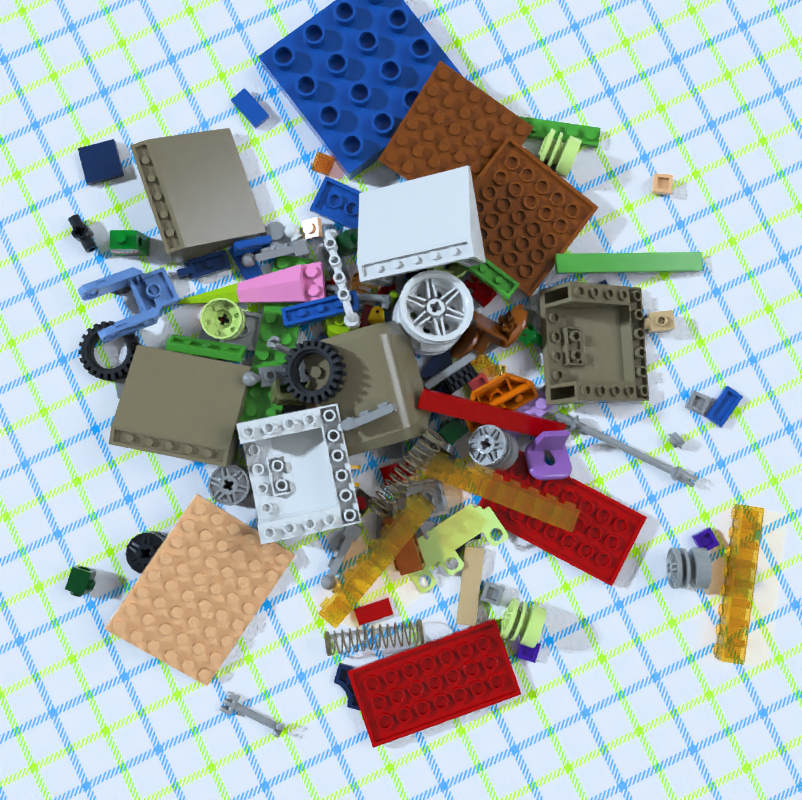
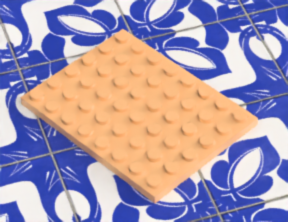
[105,493,295,686]

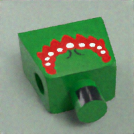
[109,230,150,256]

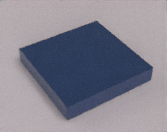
[77,139,124,186]

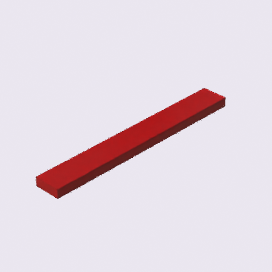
[417,388,567,437]

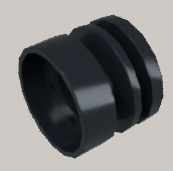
[125,531,168,574]

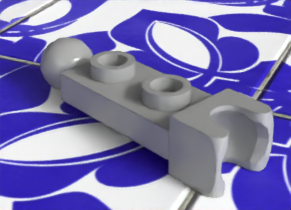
[241,238,311,268]
[242,362,309,388]
[321,524,363,590]

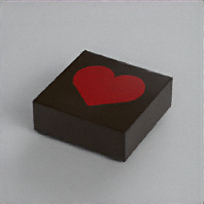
[356,488,372,515]

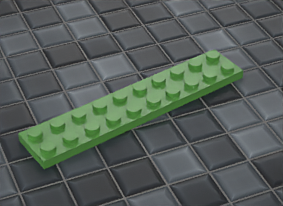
[237,255,313,439]

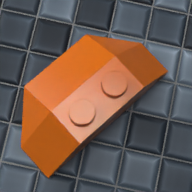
[465,372,539,434]

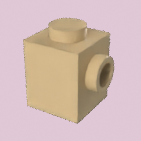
[643,310,675,334]

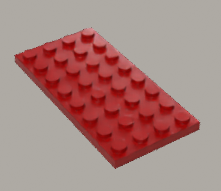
[477,450,647,586]
[347,618,521,748]

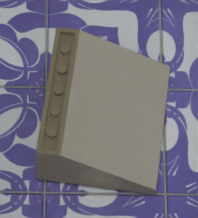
[130,128,267,264]
[539,281,649,405]
[108,345,252,467]

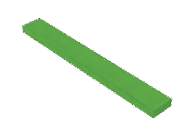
[554,252,703,274]

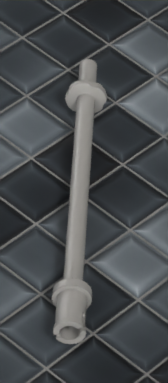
[554,411,698,488]

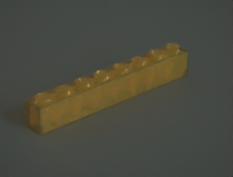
[424,452,581,533]
[318,492,436,629]
[713,504,764,665]

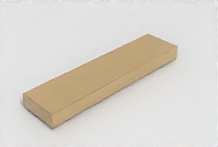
[456,546,485,626]

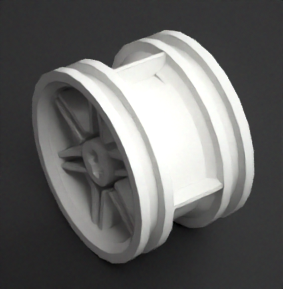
[391,270,474,356]

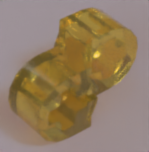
[470,354,506,377]

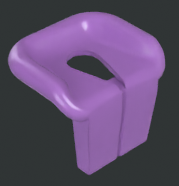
[524,430,572,480]

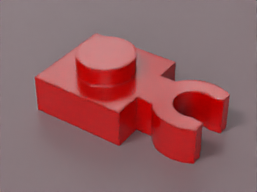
[463,274,497,308]
[380,461,416,486]

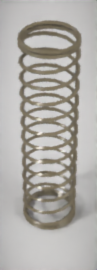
[367,428,446,518]
[324,618,425,656]

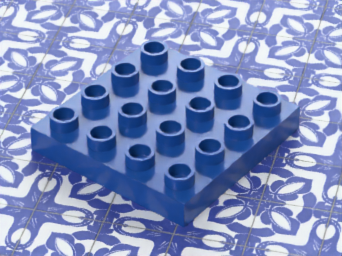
[258,0,463,181]

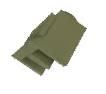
[270,379,312,405]

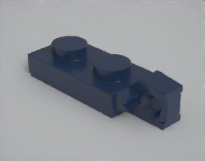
[176,250,231,280]

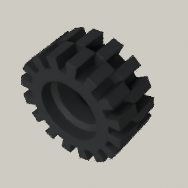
[442,362,479,395]

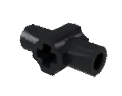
[68,214,97,253]

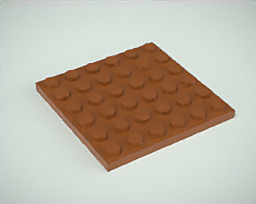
[377,60,533,181]
[473,136,599,298]

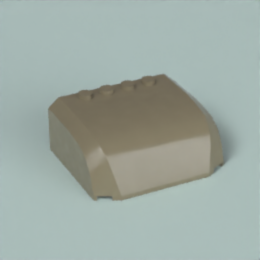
[304,321,431,456]

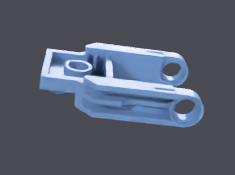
[78,267,180,342]

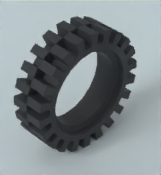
[78,321,141,381]
[282,340,347,403]

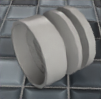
[468,425,519,471]
[208,464,253,506]
[666,547,712,589]

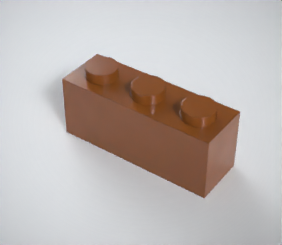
[381,510,426,576]

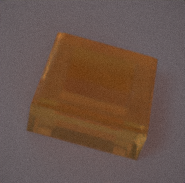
[311,151,335,177]

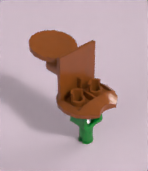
[451,304,543,359]

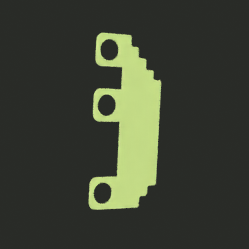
[408,504,508,593]

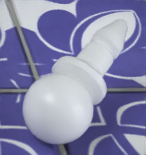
[284,223,309,257]

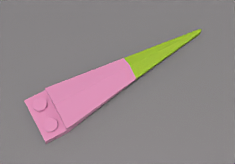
[177,262,326,304]

